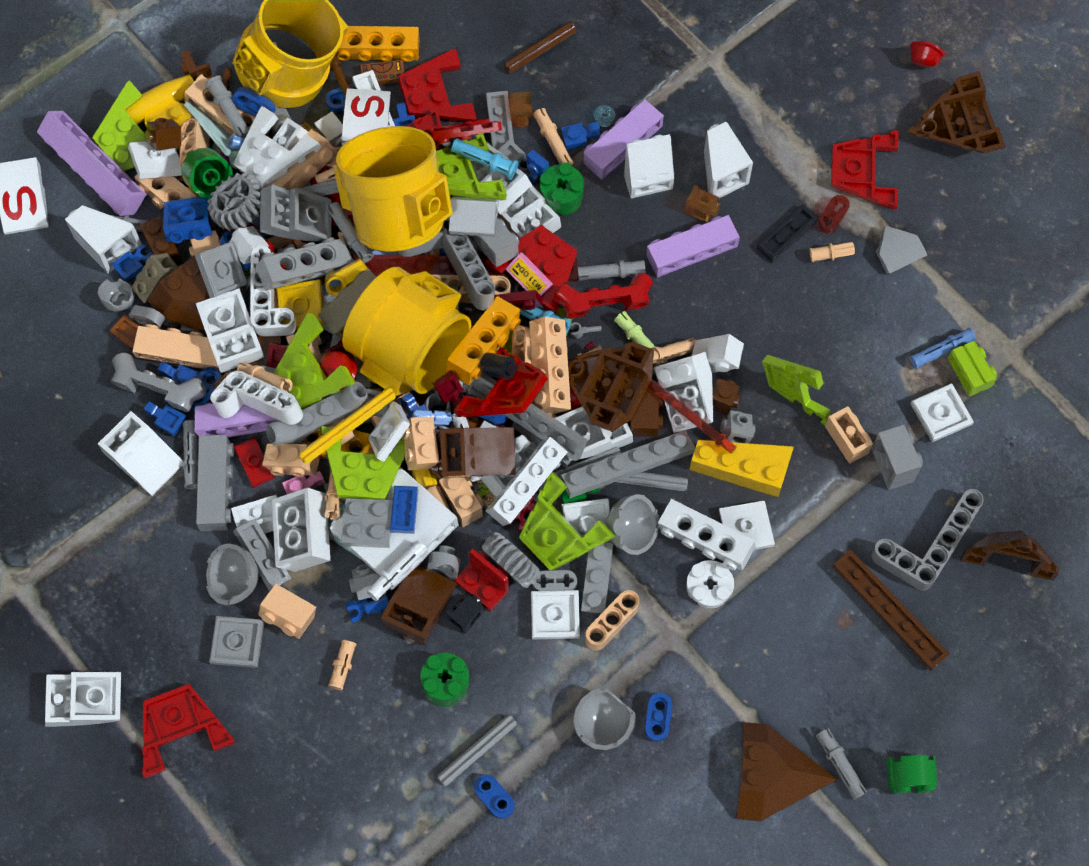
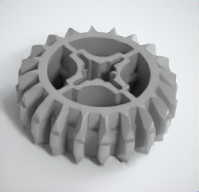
[207,173,264,231]
[482,532,540,588]

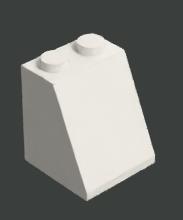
[704,122,753,202]
[65,205,142,274]

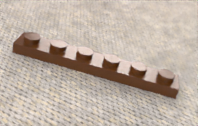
[832,549,949,671]

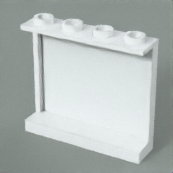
[330,467,458,590]

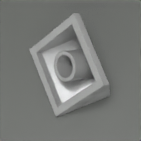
[449,196,499,237]

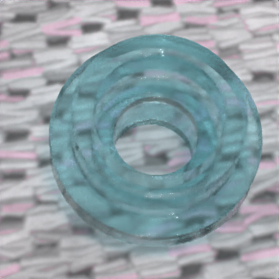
[594,105,615,127]

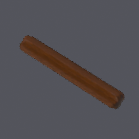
[504,22,577,74]

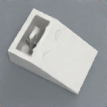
[624,134,674,198]
[654,352,713,433]
[98,411,183,496]

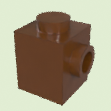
[145,118,181,151]
[712,378,741,415]

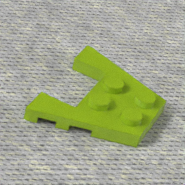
[92,80,180,172]
[436,133,507,201]
[274,313,356,409]
[762,355,831,426]
[321,426,405,500]
[519,472,615,571]

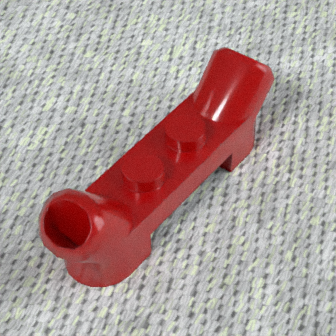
[553,273,653,319]

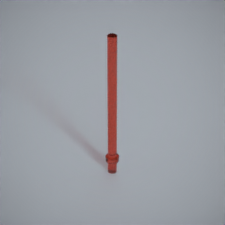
[648,379,737,454]

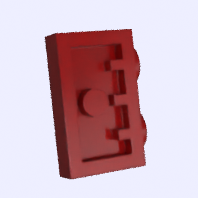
[455,549,509,612]

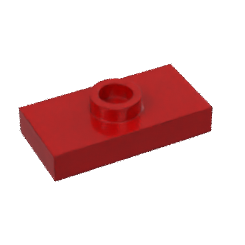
[234,437,275,488]

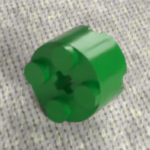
[181,148,233,199]
[540,163,584,216]
[420,653,469,707]
[886,755,938,795]

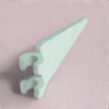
[184,101,239,169]

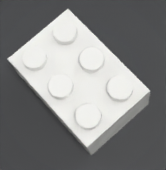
[272,488,330,572]

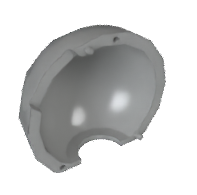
[607,494,659,555]
[206,543,258,605]
[574,687,636,750]

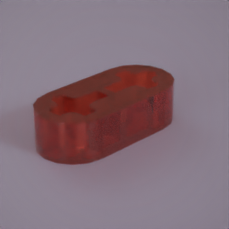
[818,195,850,234]

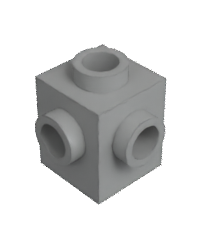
[720,410,755,443]

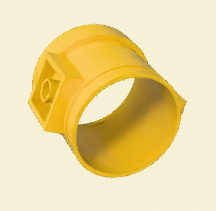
[232,0,349,108]
[334,126,453,251]
[342,267,471,396]

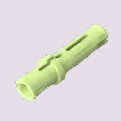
[614,311,668,367]

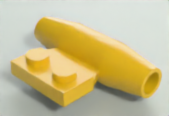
[126,75,194,128]

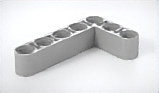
[397,217,495,311]
[871,489,984,591]

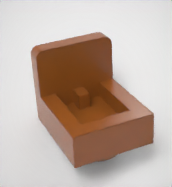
[179,50,213,81]

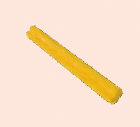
[299,387,396,464]

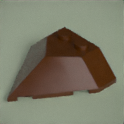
[907,71,1005,154]
[148,250,233,333]
[568,342,654,432]
[960,530,1060,581]
[736,722,837,822]

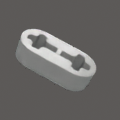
[128,305,165,328]
[532,570,577,591]

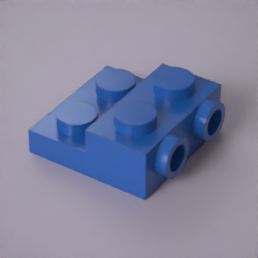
[163,197,212,243]

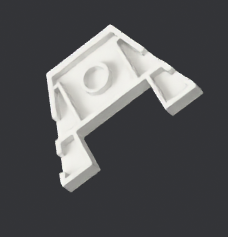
[233,106,322,188]

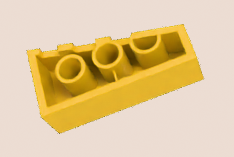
[689,440,794,497]

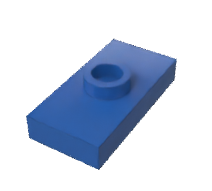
[390,486,419,534]

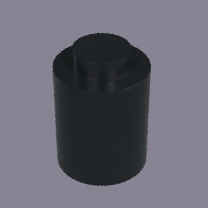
[480,352,517,380]

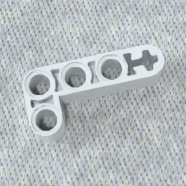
[250,245,297,336]
[210,371,303,425]

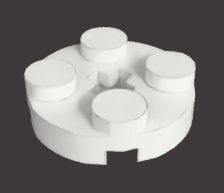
[686,560,734,608]

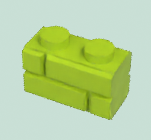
[947,341,997,396]

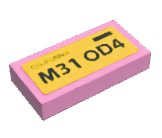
[506,252,553,297]

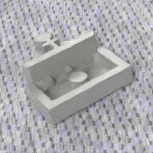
[875,226,927,274]

